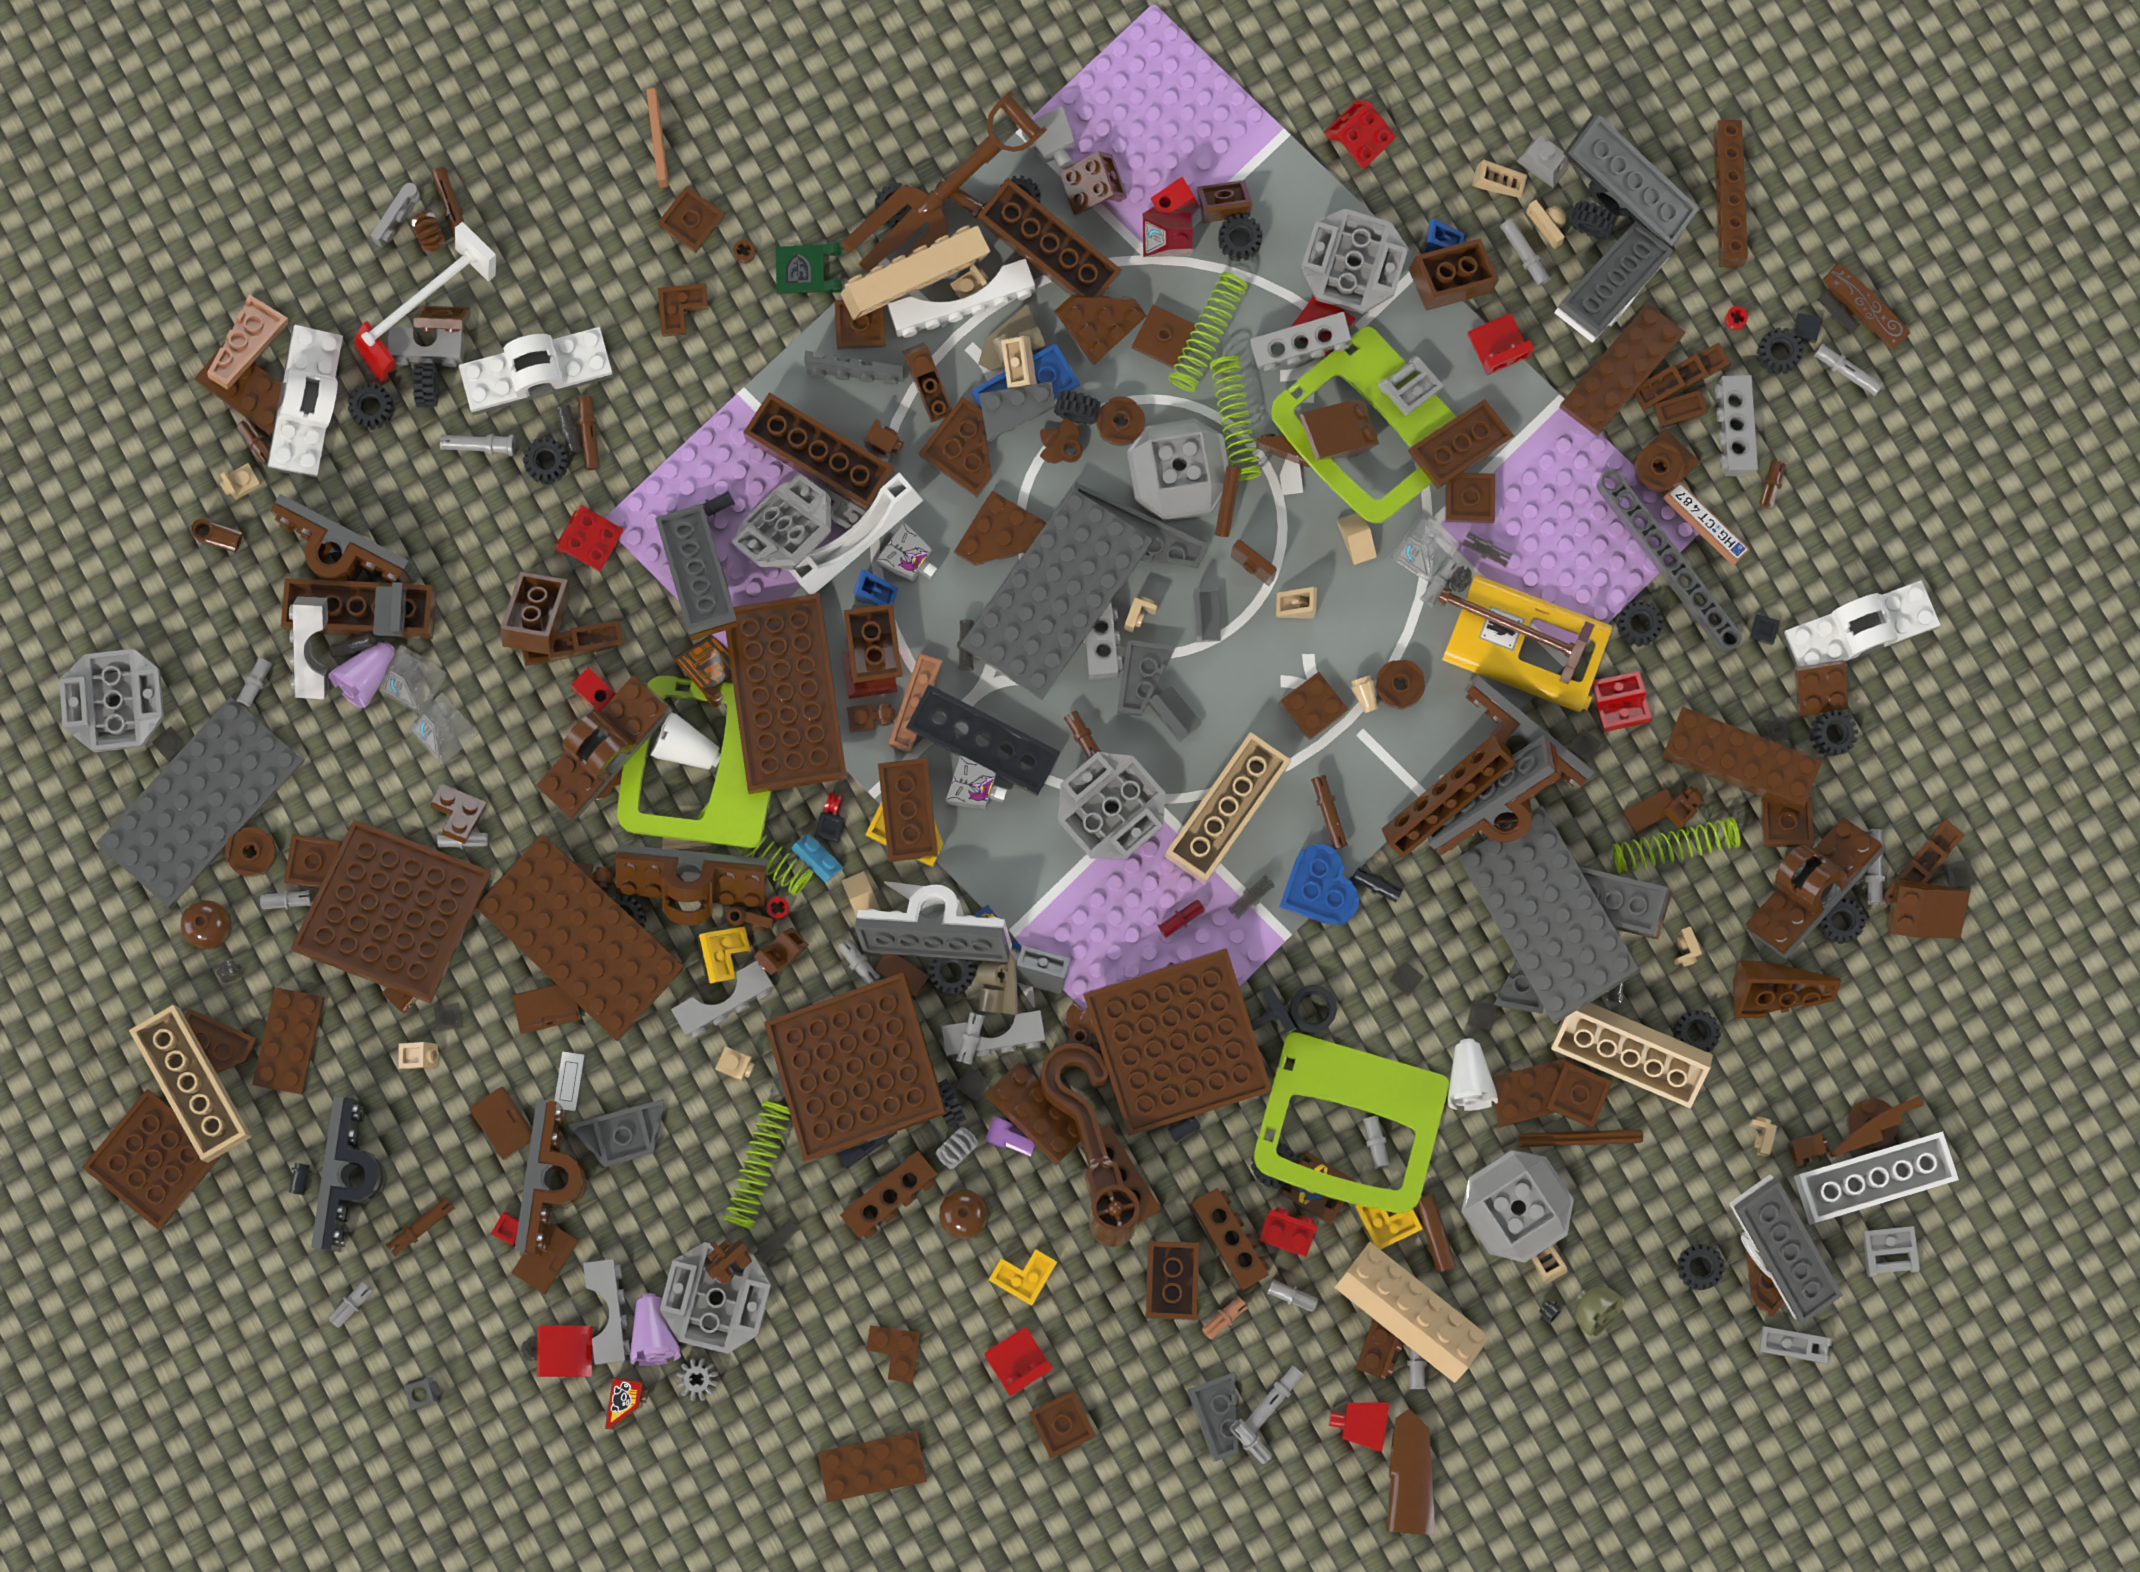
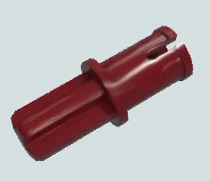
[1157,900,1205,939]

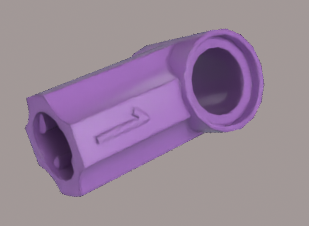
[985,1117,1035,1157]

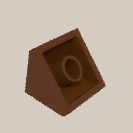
[1197,180,1252,223]

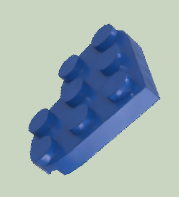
[1279,844,1359,925]

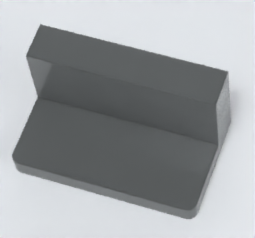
[373,582,406,636]
[1193,588,1221,642]
[1148,687,1202,742]
[1016,945,1070,994]

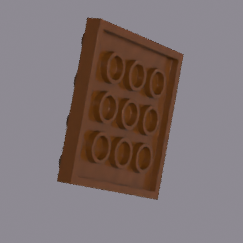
[82,1089,223,1231]

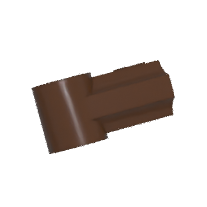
[191,518,243,553]

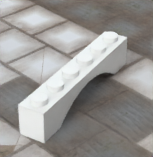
[888,259,1035,338]
[789,473,923,595]

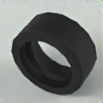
[1289,984,1337,1033]

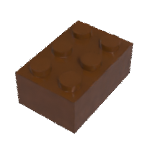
[1408,238,1499,311]
[500,571,570,655]
[1145,1241,1199,1321]

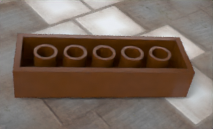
[976,178,1122,297]
[743,392,895,512]
[281,578,437,639]
[1662,706,1822,812]

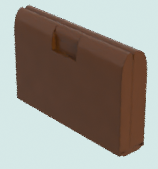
[512,984,582,1034]
[469,1087,532,1160]
[511,1223,579,1294]

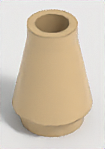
[1351,675,1379,713]

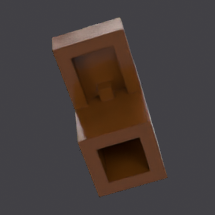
[754,928,809,976]

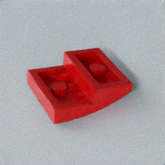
[354,321,396,386]
[1592,671,1652,732]
[537,1326,593,1377]

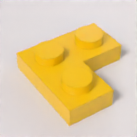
[699,926,750,984]
[1355,1205,1423,1250]
[989,1249,1057,1306]

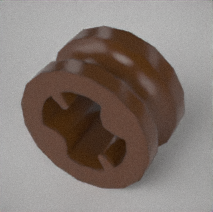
[733,240,755,264]

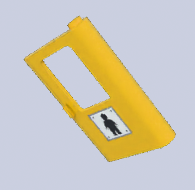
[1442,574,1613,713]

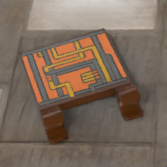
[674,635,732,708]

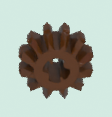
[410,210,446,253]

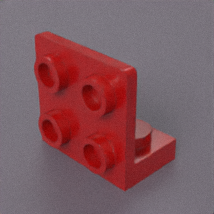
[1324,100,1396,169]
[1467,314,1534,376]
[553,505,623,571]
[1258,1207,1318,1258]
[984,1327,1053,1397]

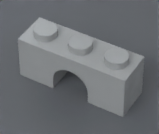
[387,327,465,367]

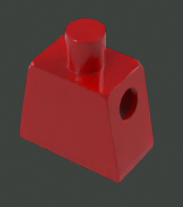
[1142,176,1200,214]
[571,667,616,712]
[1328,1403,1389,1452]

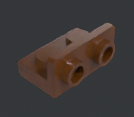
[1355,1321,1403,1379]

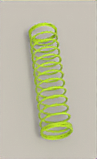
[1168,272,1248,392]
[1210,356,1262,481]
[697,804,813,896]
[1612,816,1741,875]
[723,1100,790,1229]

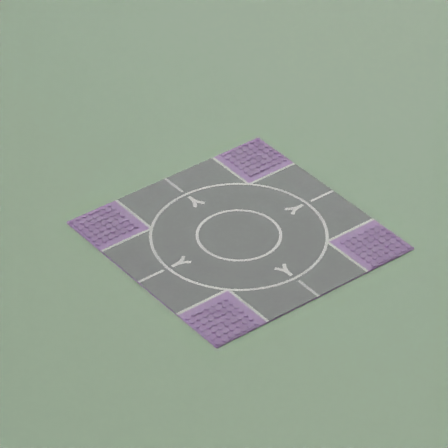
[605,5,1699,1011]

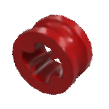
[1724,306,1748,330]
[824,791,843,815]
[767,896,790,920]

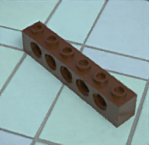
[1713,120,1748,267]
[1382,734,1516,858]

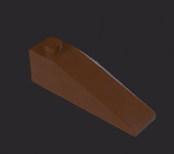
[1733,960,1841,1018]

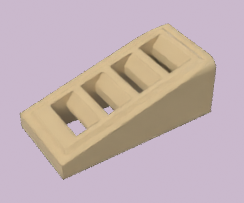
[1472,160,1527,198]
[1531,1245,1567,1284]

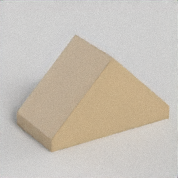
[1337,513,1377,566]
[1276,587,1317,619]
[841,871,881,917]

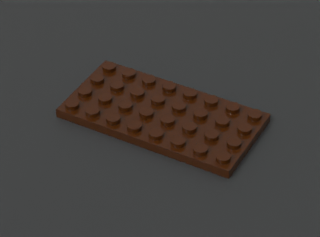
[725,593,847,794]
[476,834,685,1041]

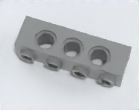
[1250,312,1353,372]
[1715,375,1758,476]
[1085,596,1123,680]

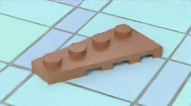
[207,294,289,390]

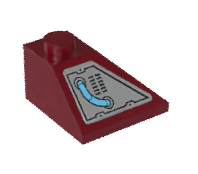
[1142,212,1193,257]

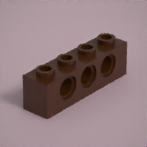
[1081,1124,1161,1225]
[840,1150,938,1240]
[1191,1187,1270,1291]

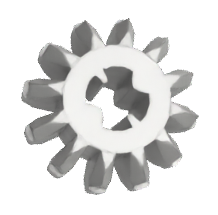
[936,1127,978,1169]
[676,1358,719,1401]

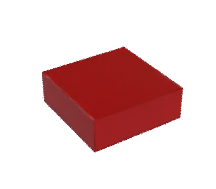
[491,1212,519,1246]

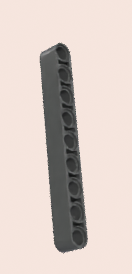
[1596,470,1742,652]

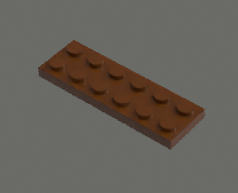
[1559,303,1686,437]

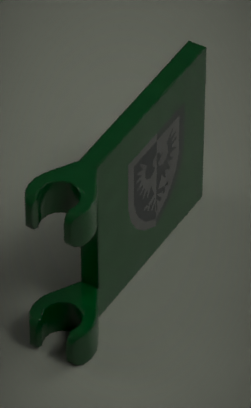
[776,242,842,295]

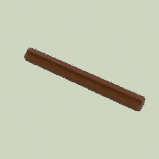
[1518,1129,1643,1147]

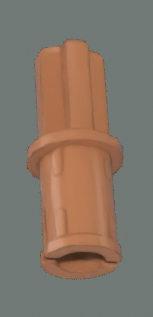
[1202,1296,1248,1339]

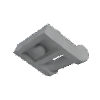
[1378,356,1444,416]
[1862,1226,1920,1277]

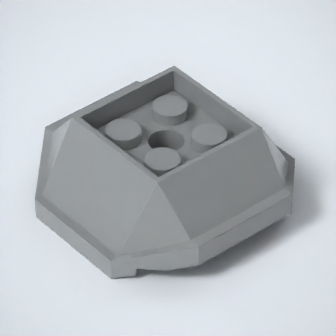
[1301,209,1409,314]
[1127,418,1229,522]
[731,474,831,570]
[59,649,164,752]
[1058,752,1166,860]
[1461,1150,1574,1263]
[659,1242,771,1354]

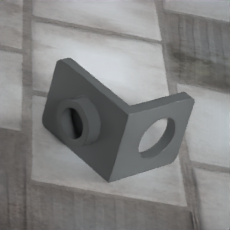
[404,1377,440,1410]

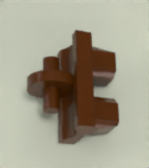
[705,1238,752,1285]

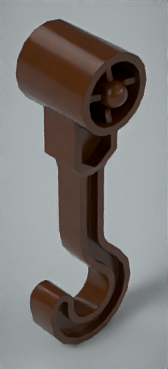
[1040,1043,1140,1247]

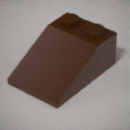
[1299,399,1379,460]
[843,604,903,683]
[1886,879,1970,939]

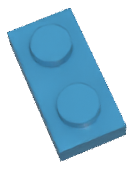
[791,833,844,883]

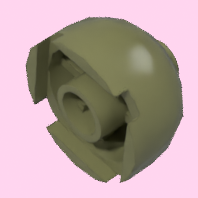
[1576,1286,1625,1337]

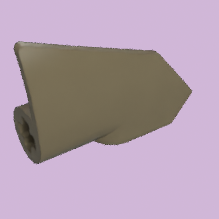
[978,305,1045,371]
[977,952,1018,1015]

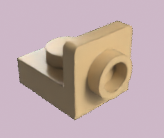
[950,264,989,300]
[220,463,261,500]
[1124,597,1158,633]
[1674,926,1702,967]
[398,1042,439,1069]
[715,1046,755,1082]
[1748,1117,1777,1157]

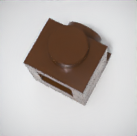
[864,419,904,460]
[1788,1133,1830,1167]

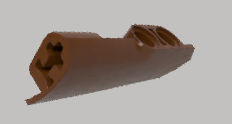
[1386,1409,1435,1536]

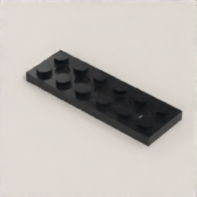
[906,684,1060,797]

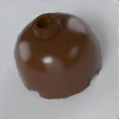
[180,900,232,950]
[939,1189,989,1240]

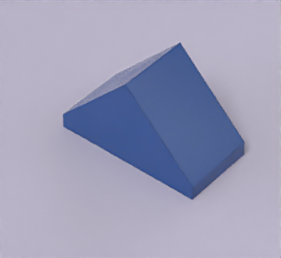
[1424,218,1464,253]
[853,569,899,606]

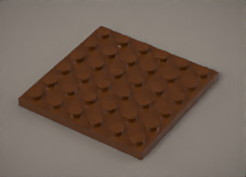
[291,820,492,1004]
[1083,948,1272,1136]
[764,972,947,1163]

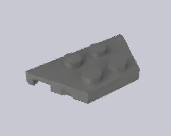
[569,1099,665,1168]

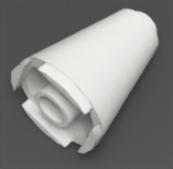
[650,712,721,770]
[1448,1039,1498,1111]

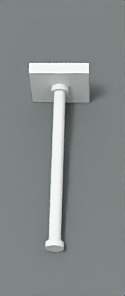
[361,222,496,346]

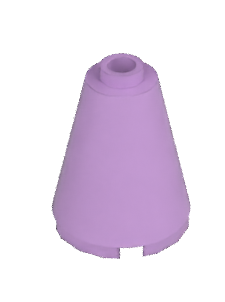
[328,641,396,708]
[630,1293,681,1366]

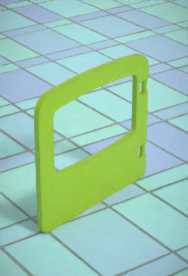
[1270,326,1456,523]
[617,676,771,848]
[1254,1032,1449,1214]

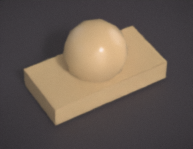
[1526,200,1566,249]

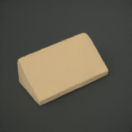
[1001,336,1036,388]
[662,837,714,851]

